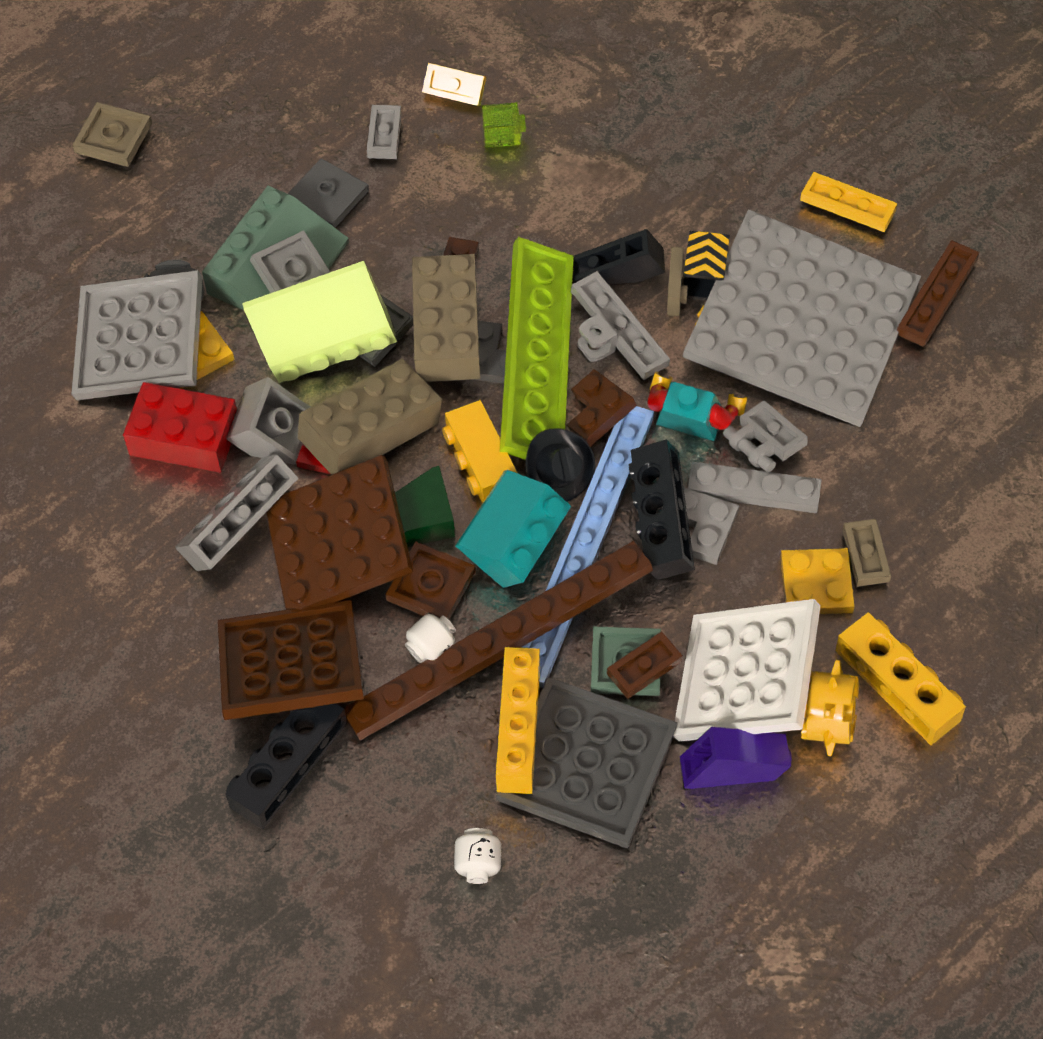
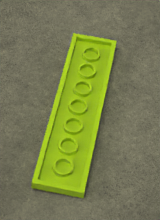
[500,237,574,460]

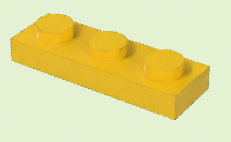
[800,172,898,232]

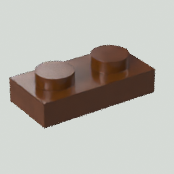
[607,631,683,699]

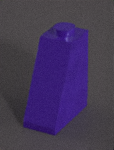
[680,727,792,789]

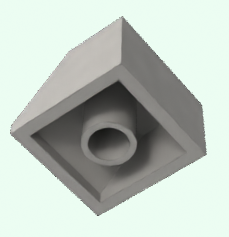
[226,377,310,464]

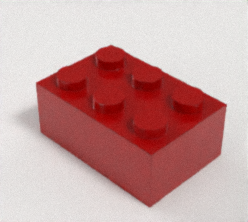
[123,382,237,473]

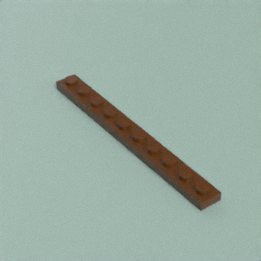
[344,541,653,741]

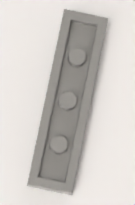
[688,461,822,513]

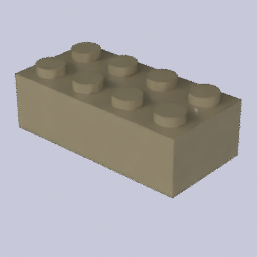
[412,254,481,382]
[298,359,442,475]

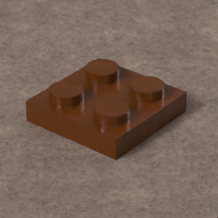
[386,542,476,620]

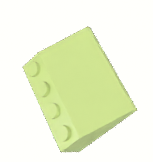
[242,261,397,383]

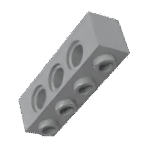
[175,454,298,571]

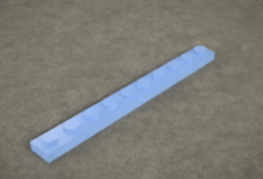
[522,406,654,688]

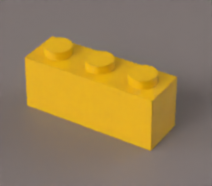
[442,400,517,504]

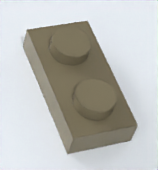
[667,247,688,316]
[842,519,891,587]

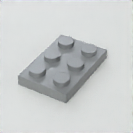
[250,230,330,293]

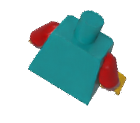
[647,372,747,442]

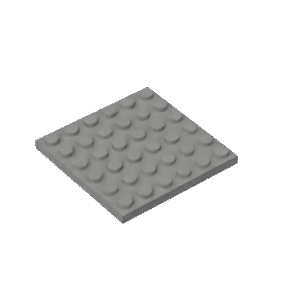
[682,209,921,427]

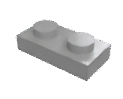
[366,105,402,159]

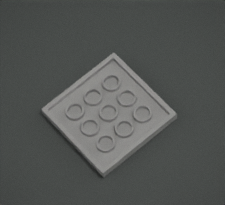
[71,270,202,400]

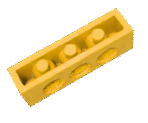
[835,612,966,746]
[496,647,540,794]

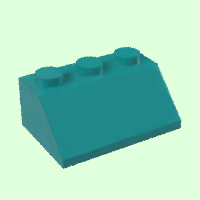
[455,470,571,588]

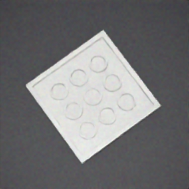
[673,599,821,742]

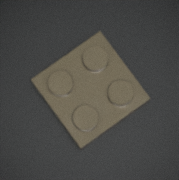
[72,102,152,167]

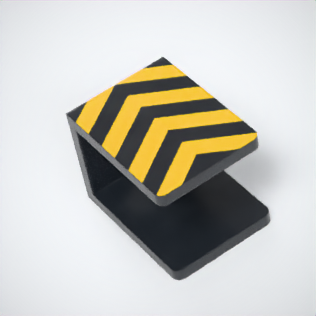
[684,231,730,301]

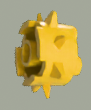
[801,660,859,756]

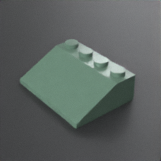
[202,186,349,310]

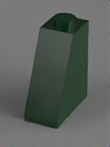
[395,466,455,547]

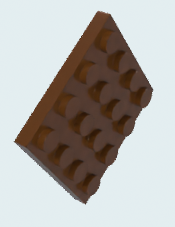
[266,455,413,610]
[218,600,364,720]

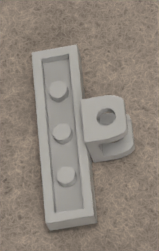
[571,271,670,380]

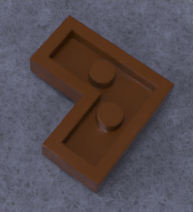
[567,369,637,447]

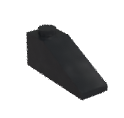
[572,229,665,284]

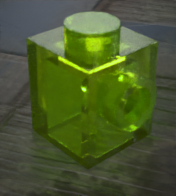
[482,102,526,148]

